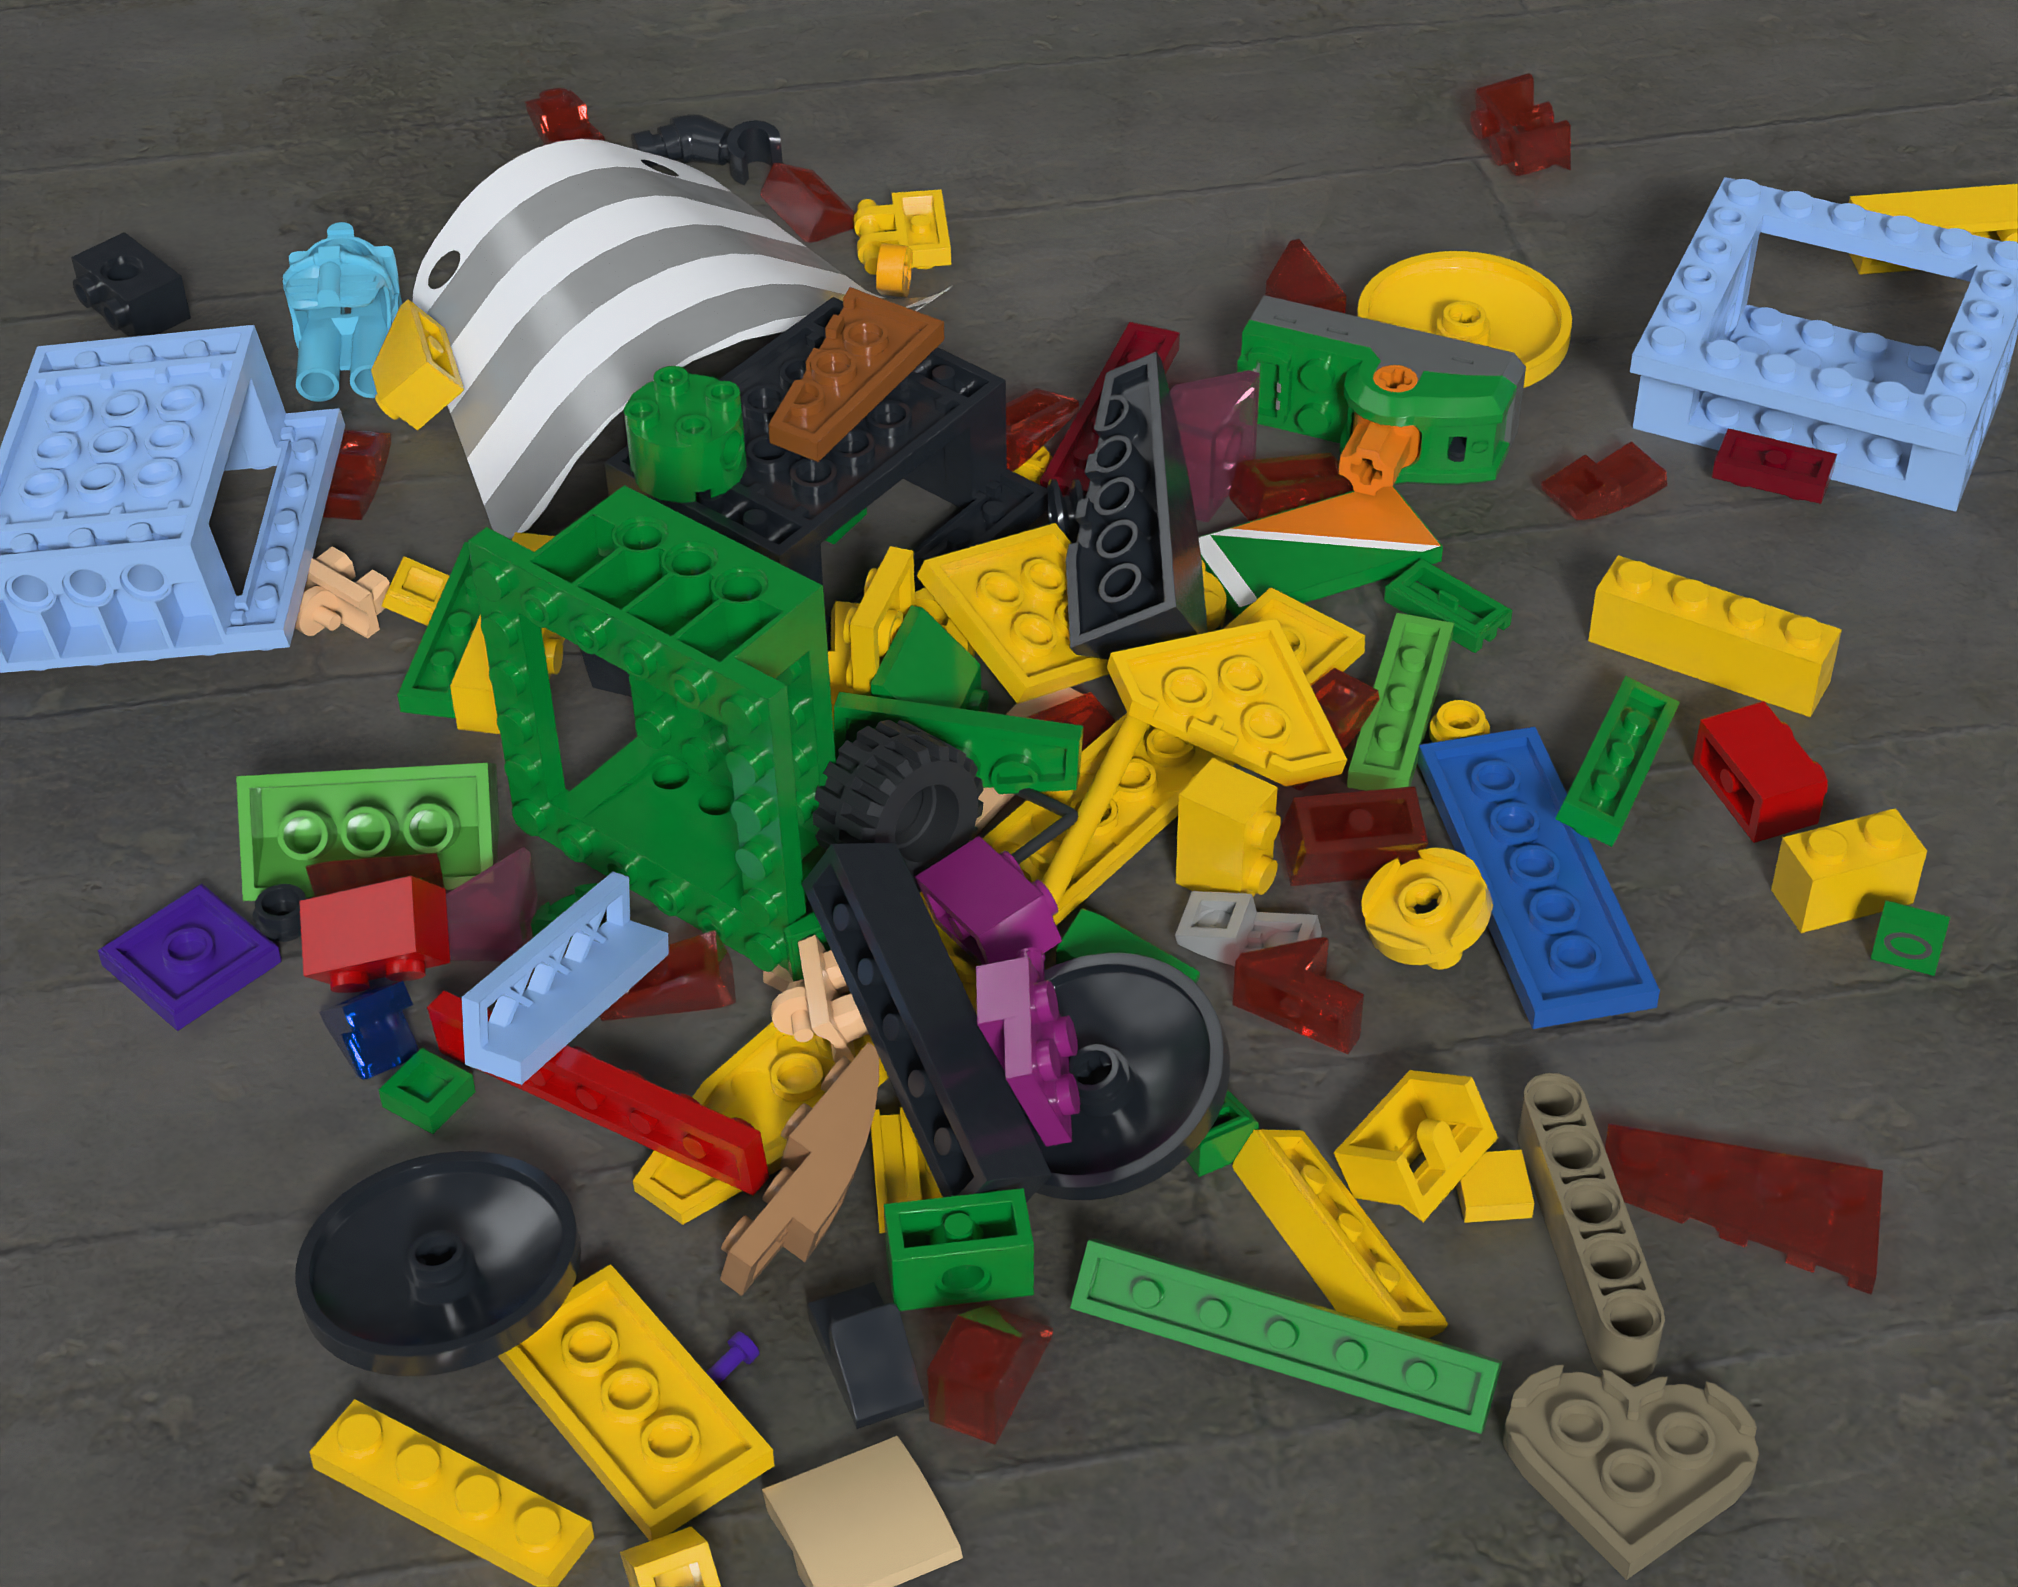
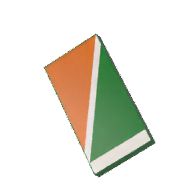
[1199,486,1443,618]

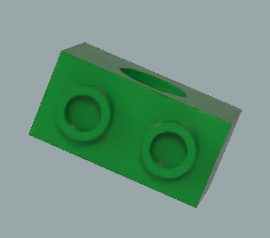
[884,1188,1034,1311]

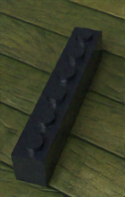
[802,843,1052,1203]

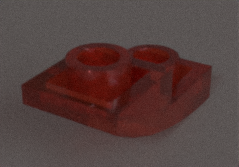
[525,88,605,145]

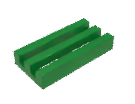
[1384,559,1513,653]

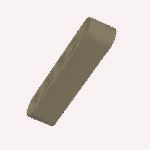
[1517,1073,1665,1384]

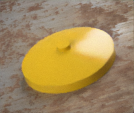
[1357,251,1572,388]

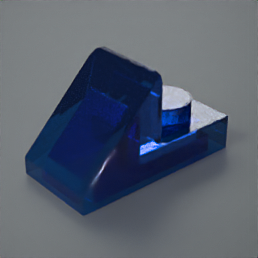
[319,981,419,1080]

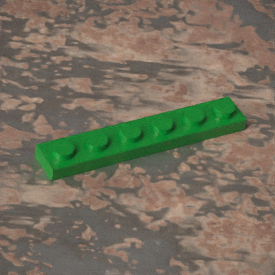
[1070,1239,1503,1434]

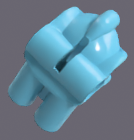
[283,222,402,402]

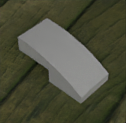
[1175,891,1322,978]

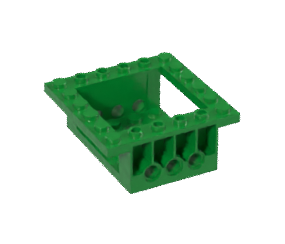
[468,485,836,972]

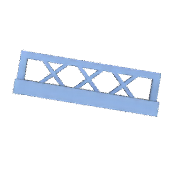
[462,872,669,1085]

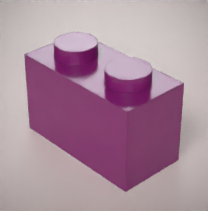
[915,836,1062,966]

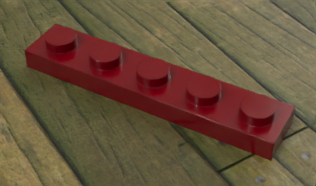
[1040,322,1180,495]

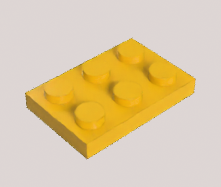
[843,546,915,696]

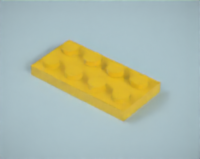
[498,1264,775,1541]

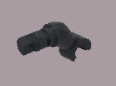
[631,114,783,185]

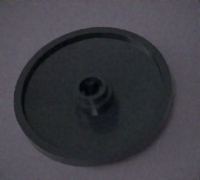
[997,953,1230,1200]
[295,1151,581,1376]

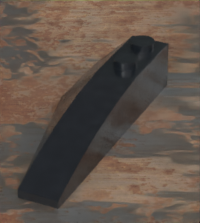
[1066,352,1208,660]

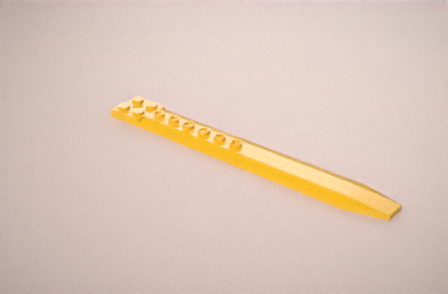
[633,588,1365,1225]

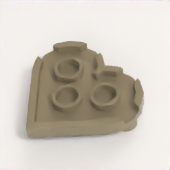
[1503,1365,1759,1580]

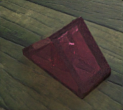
[446,847,538,962]

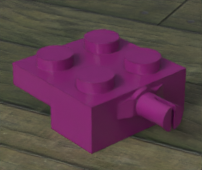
[976,947,1080,1146]

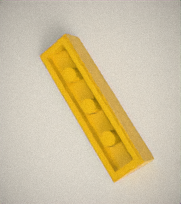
[1232,1129,1448,1338]

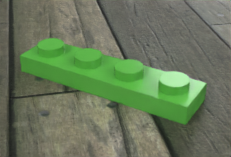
[1347,613,1454,798]

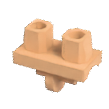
[295,546,390,639]
[771,935,869,1063]

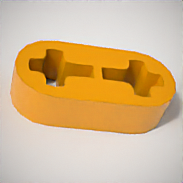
[876,243,913,298]

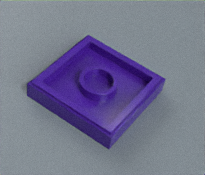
[98,884,282,1031]

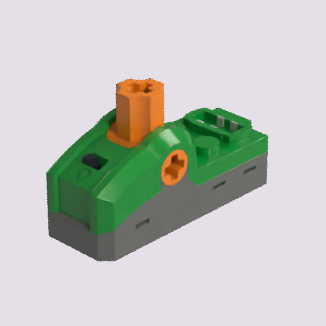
[1236,295,1526,496]

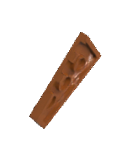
[768,287,945,462]

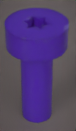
[706,1331,760,1386]

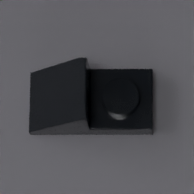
[808,1282,924,1429]

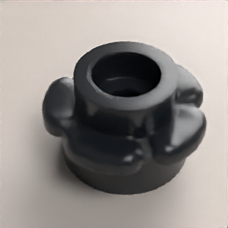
[252,884,306,942]

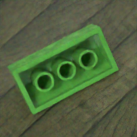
[236,763,499,901]

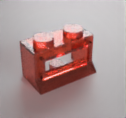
[1470,73,1571,176]

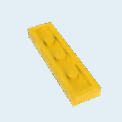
[309,1399,594,1587]

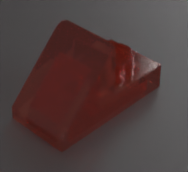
[1233,937,1364,1054]

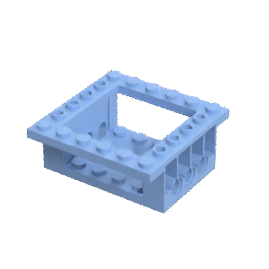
[1630,177,2018,512]
[0,325,345,673]

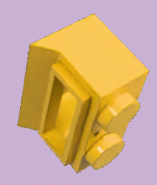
[1333,1070,1498,1223]

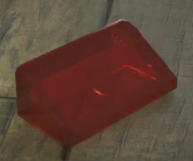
[761,163,855,243]

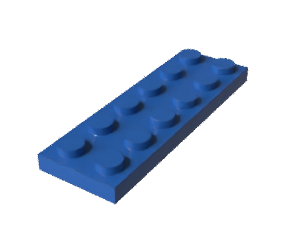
[1417,727,1660,1029]

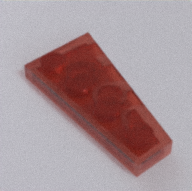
[1604,1124,1883,1295]

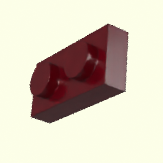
[1712,428,1837,504]

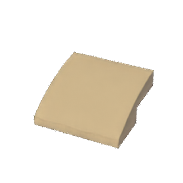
[762,1436,963,1587]

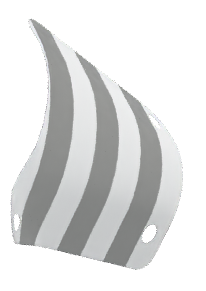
[413,139,953,539]

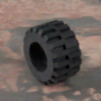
[813,720,984,892]

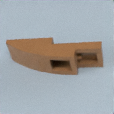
[720,1042,879,1296]

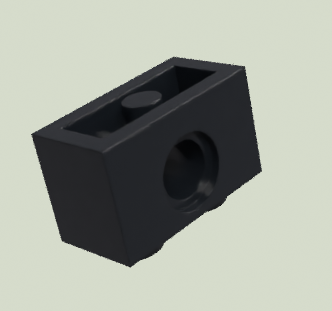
[71,232,191,337]

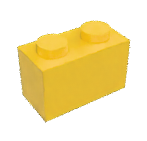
[1176,758,1281,897]
[1771,808,1927,933]

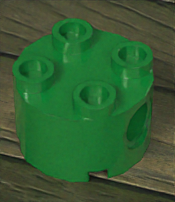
[624,366,747,503]

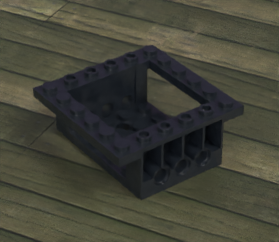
[605,297,1047,651]

